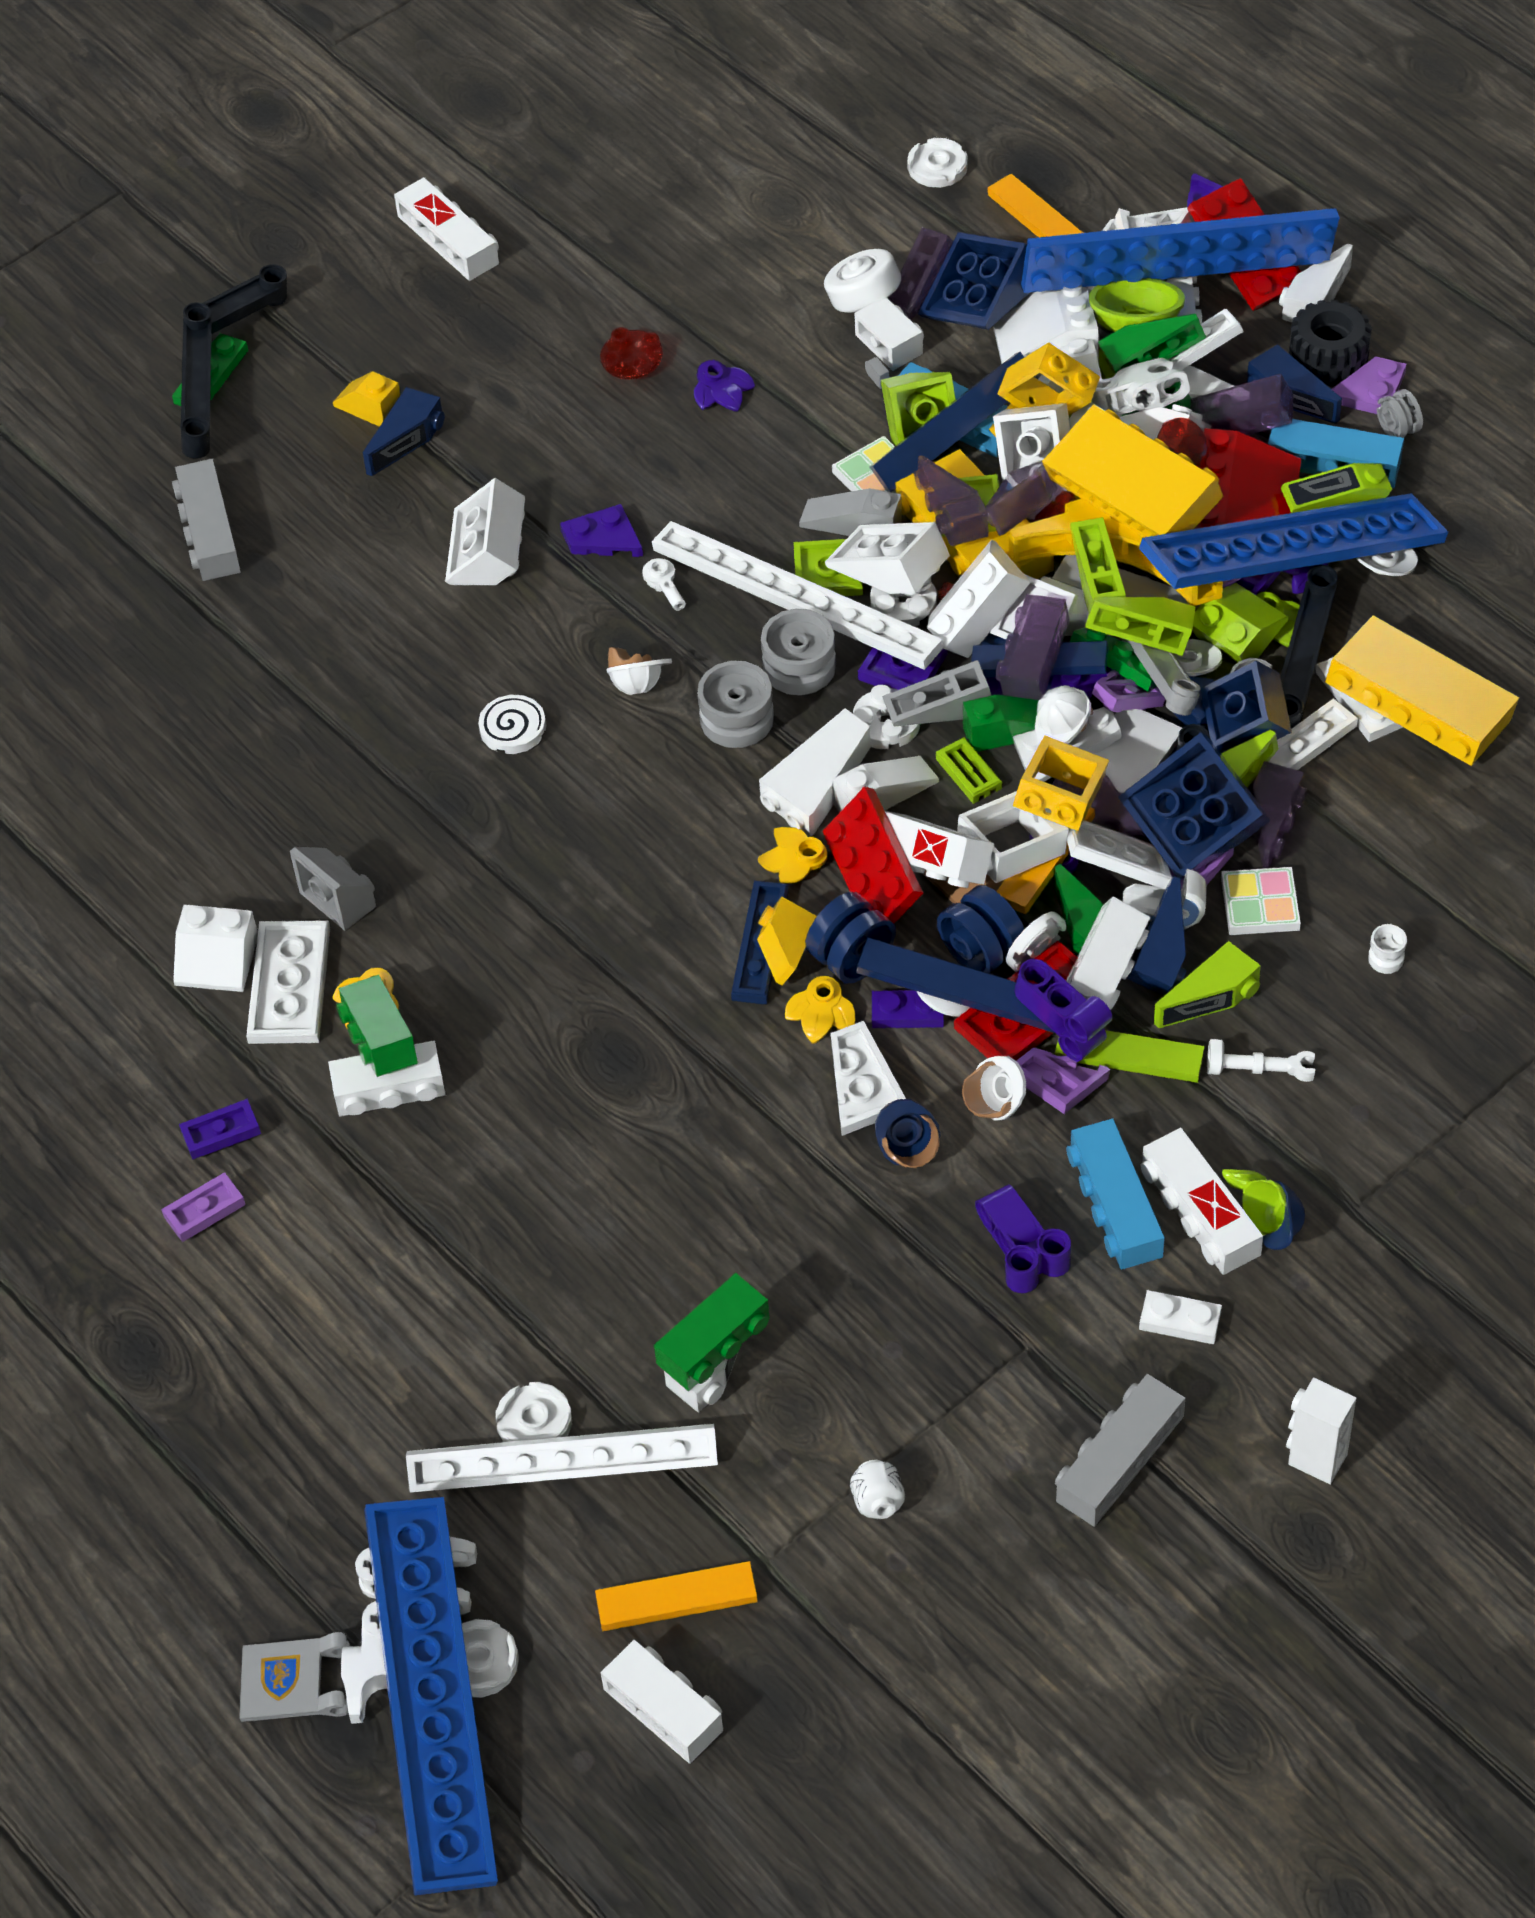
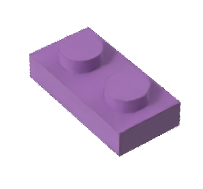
[161,1172,245,1242]

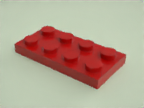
[1187,178,1301,311]
[822,786,923,924]
[954,940,1077,1061]

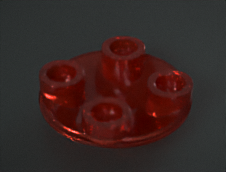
[600,327,663,380]
[1157,417,1209,470]

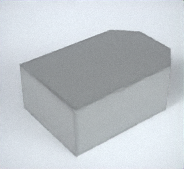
[865,357,889,389]

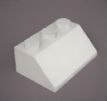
[445,478,525,585]
[927,539,1031,658]

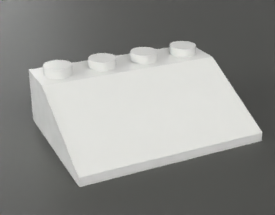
[993,285,1099,364]

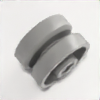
[761,608,836,695]
[697,661,774,748]

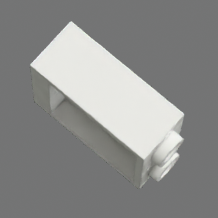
[957,791,1068,883]

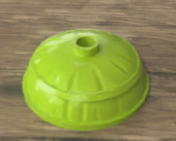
[1089,278,1185,332]

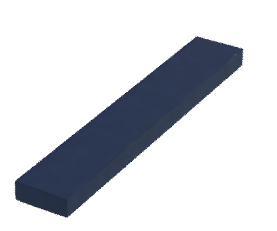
[869,352,1038,492]
[856,937,1064,1033]

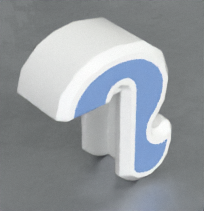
[1123,869,1207,929]

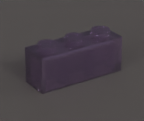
[1190,374,1293,435]
[996,594,1070,700]

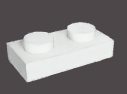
[1139,1290,1222,1344]

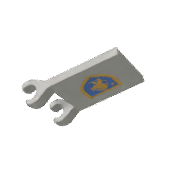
[240,1632,350,1722]

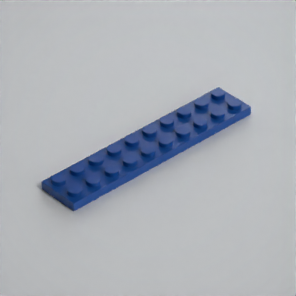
[1021,208,1340,293]
[1139,493,1448,589]
[364,1497,498,1896]

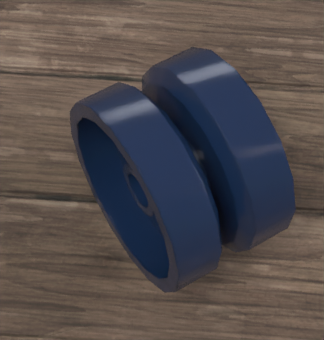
[937,885,1024,974]
[805,892,896,983]

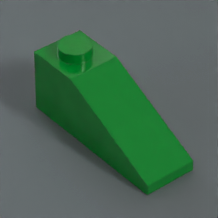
[1098,314,1206,375]
[963,695,1040,752]
[1054,864,1104,957]

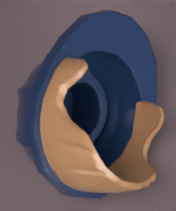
[875,1099,941,1168]

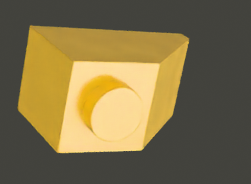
[333,371,401,427]
[757,897,817,986]

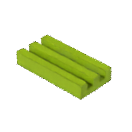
[936,737,1002,804]

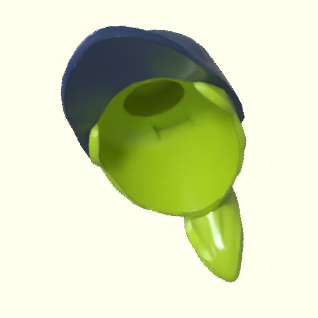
[1222,1169,1305,1250]

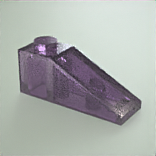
[888,227,953,320]

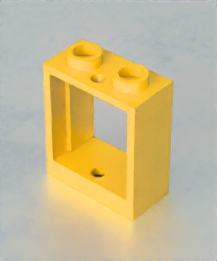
[997,342,1100,416]
[1013,735,1109,831]

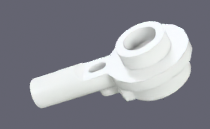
[642,558,686,611]

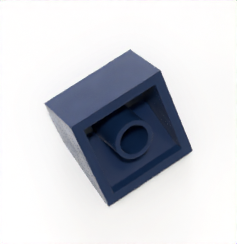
[1201,661,1292,750]

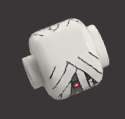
[850,1460,905,1519]

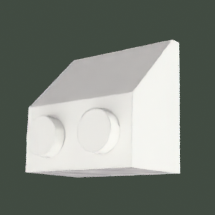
[174,905,258,992]

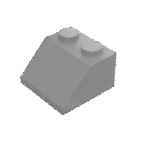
[290,847,376,931]

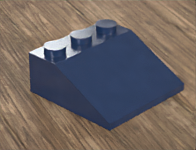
[918,232,1029,330]
[1118,732,1271,880]

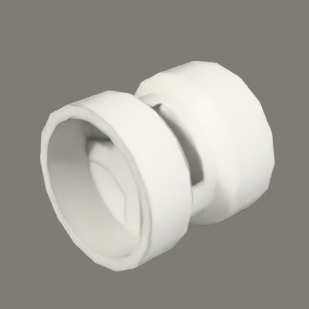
[1368,924,1407,974]

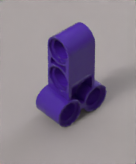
[1014,959,1112,1062]
[975,1184,1071,1293]

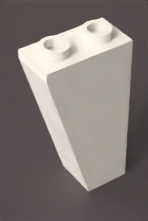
[759,708,871,837]

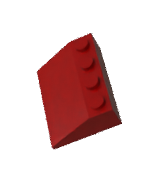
[1194,428,1301,529]

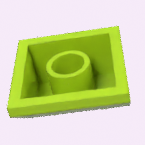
[881,372,956,446]
[1192,582,1289,664]

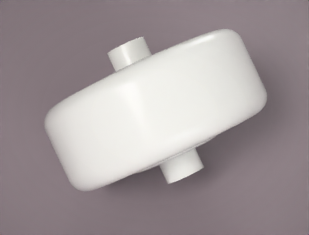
[824,249,901,313]

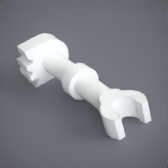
[1207,1039,1315,1082]

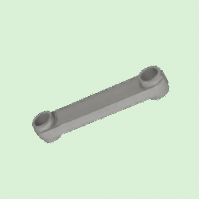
[1122,639,1200,715]

